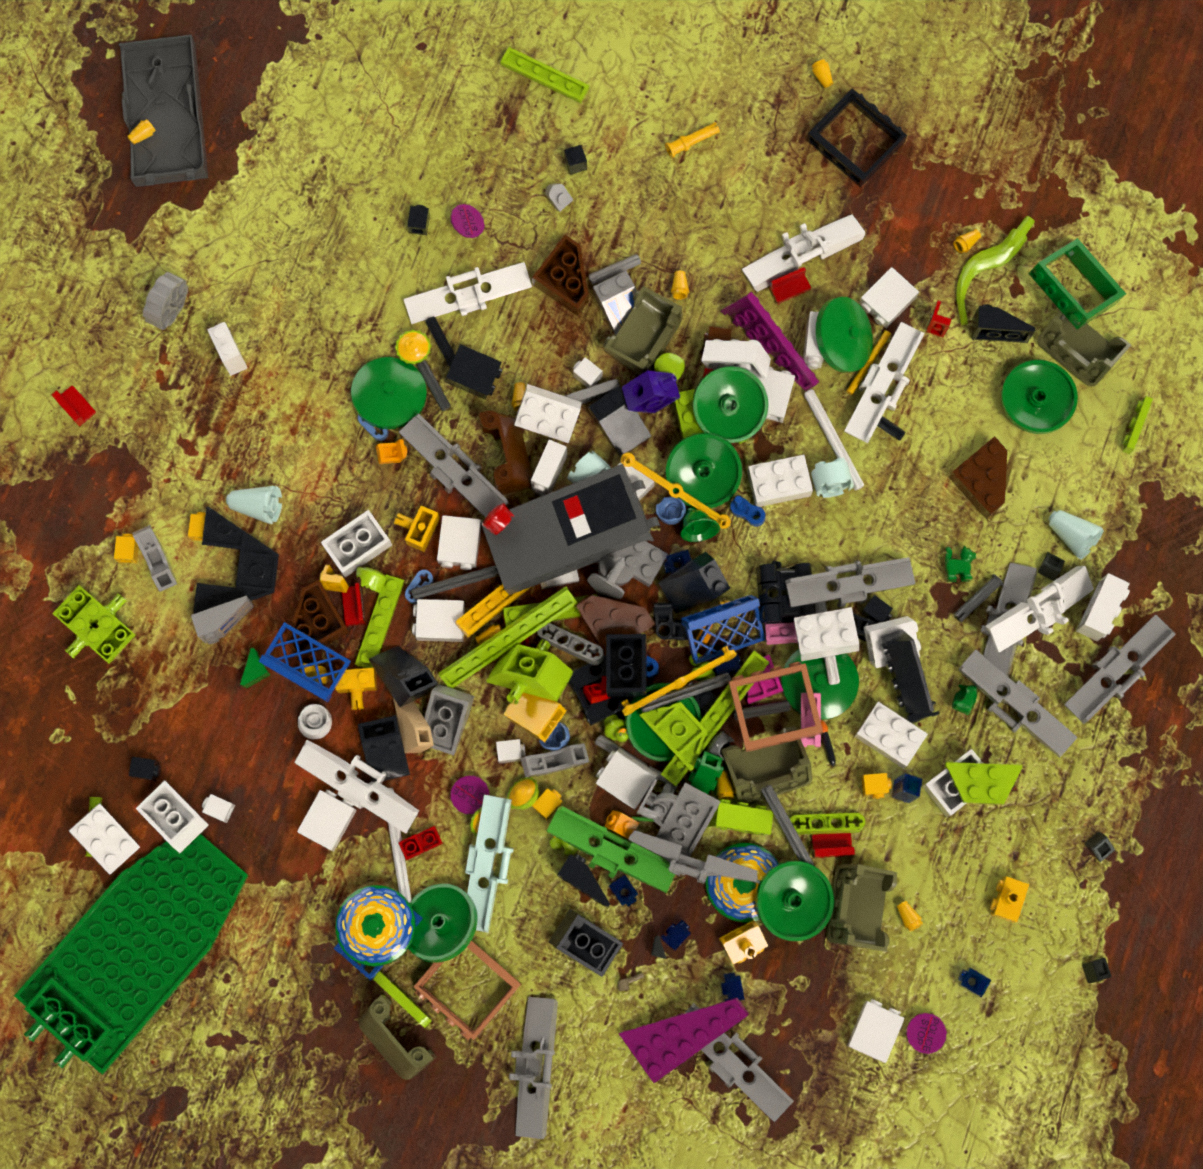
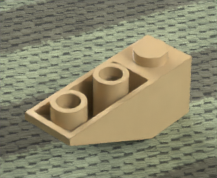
[394,699,434,753]

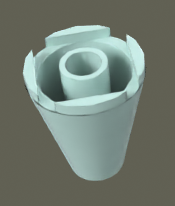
[226,486,282,524]
[1048,510,1104,560]

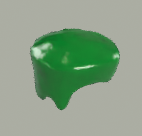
[952,684,977,715]

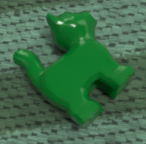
[945,546,976,582]

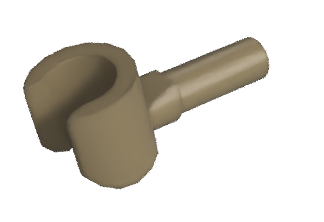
[618,973,644,991]

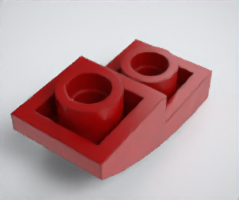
[583,676,611,704]
[398,826,444,861]

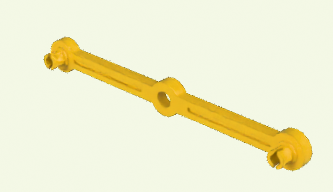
[621,452,731,529]
[622,646,737,716]

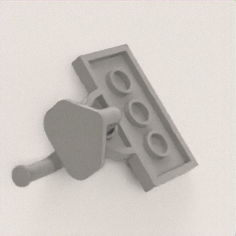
[587,541,668,600]
[636,766,721,857]

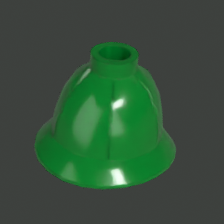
[681,507,720,542]

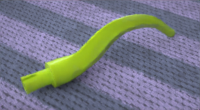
[956,216,1035,325]

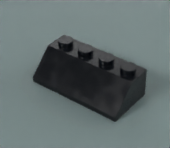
[880,629,934,713]

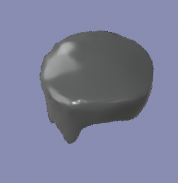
[706,731,734,761]

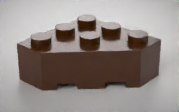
[532,234,589,316]
[949,436,1008,520]
[287,580,350,661]
[574,595,655,655]

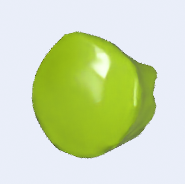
[654,353,685,382]
[356,567,387,593]

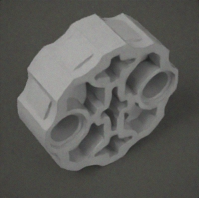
[143,272,188,330]

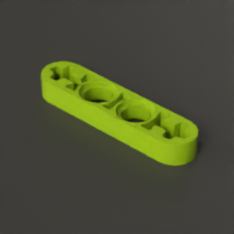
[790,813,865,835]
[373,971,432,1028]

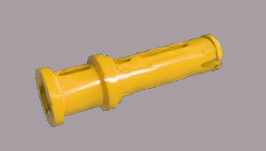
[665,122,720,158]

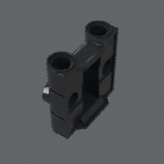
[756,563,816,624]
[568,655,633,726]

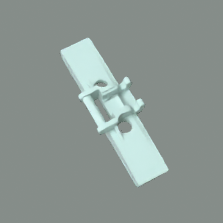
[465,795,514,933]

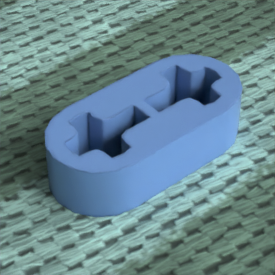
[358,415,388,441]
[405,570,433,604]

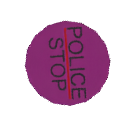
[450,204,485,238]
[451,776,489,814]
[906,1013,947,1054]

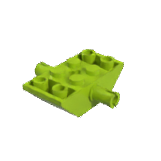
[52,585,136,664]
[486,639,573,704]

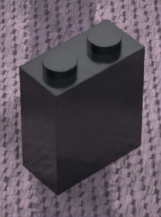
[444,344,503,400]

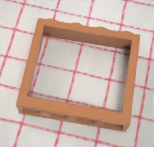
[729,662,823,752]
[414,940,522,1040]

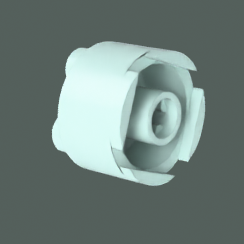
[567,451,611,484]
[811,458,854,498]

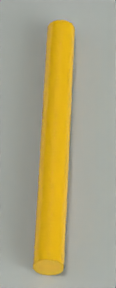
[846,330,891,395]

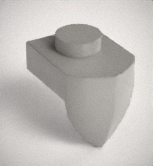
[545,183,573,212]

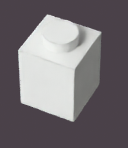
[573,357,603,388]
[496,739,526,764]
[202,794,235,823]

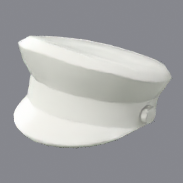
[298,704,332,739]

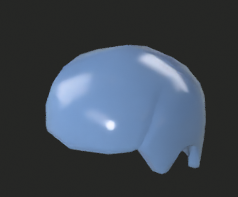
[656,496,686,525]
[539,722,570,751]

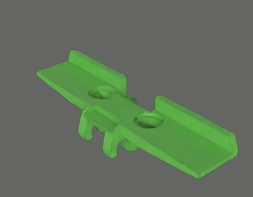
[546,806,675,893]

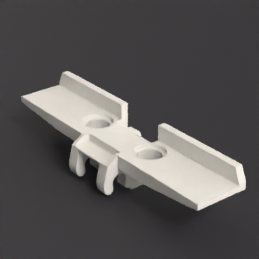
[742,215,865,292]
[404,262,532,324]
[844,322,925,443]
[985,566,1094,652]
[295,740,419,833]

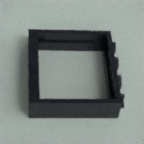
[806,88,907,188]

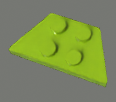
[639,702,707,772]
[945,762,1022,805]

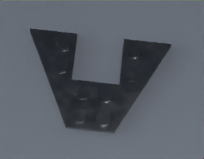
[193,507,279,614]

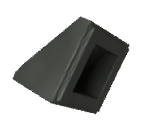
[1038,552,1065,581]
[1085,832,1115,862]
[651,936,666,959]
[1082,958,1112,983]

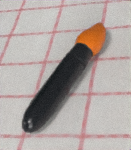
[821,720,836,766]

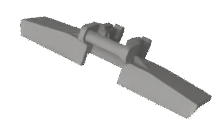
[399,414,508,518]
[785,557,915,608]
[981,563,1037,692]
[1064,615,1176,724]
[958,649,1078,758]
[629,830,760,884]
[509,997,558,1139]
[685,1003,794,1122]

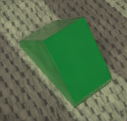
[240,648,271,689]

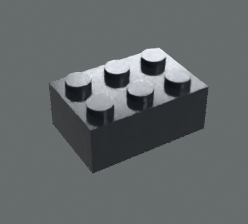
[606,634,647,697]

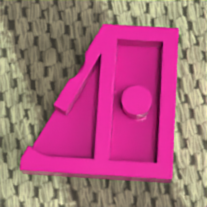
[747,655,783,705]

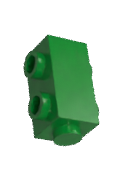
[688,751,724,794]

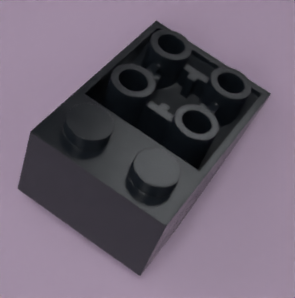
[369,646,438,707]
[358,715,410,782]

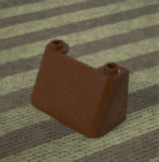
[479,410,533,495]

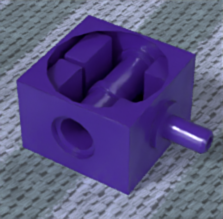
[622,371,680,413]

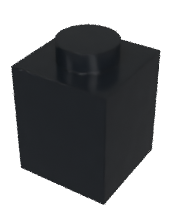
[564,145,587,175]
[407,205,430,236]
[861,595,893,623]
[129,757,161,781]

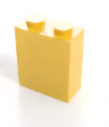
[503,693,567,743]

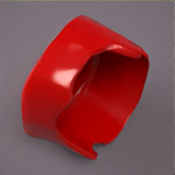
[482,503,514,535]

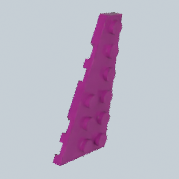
[720,292,819,391]
[619,998,749,1083]

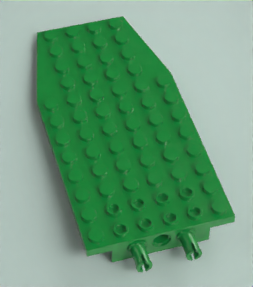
[14,833,249,1075]

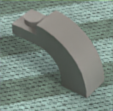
[133,525,177,592]
[521,743,589,777]

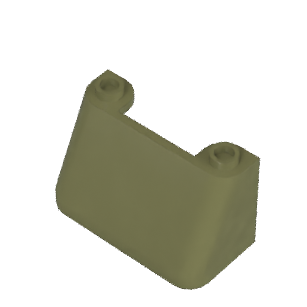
[604,286,683,376]
[1038,297,1131,387]
[721,726,813,804]
[827,864,897,952]
[359,995,437,1080]

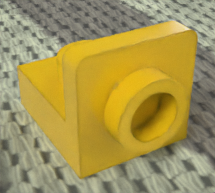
[320,565,349,593]

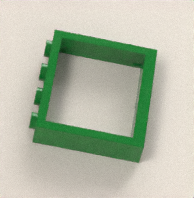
[1028,238,1126,330]

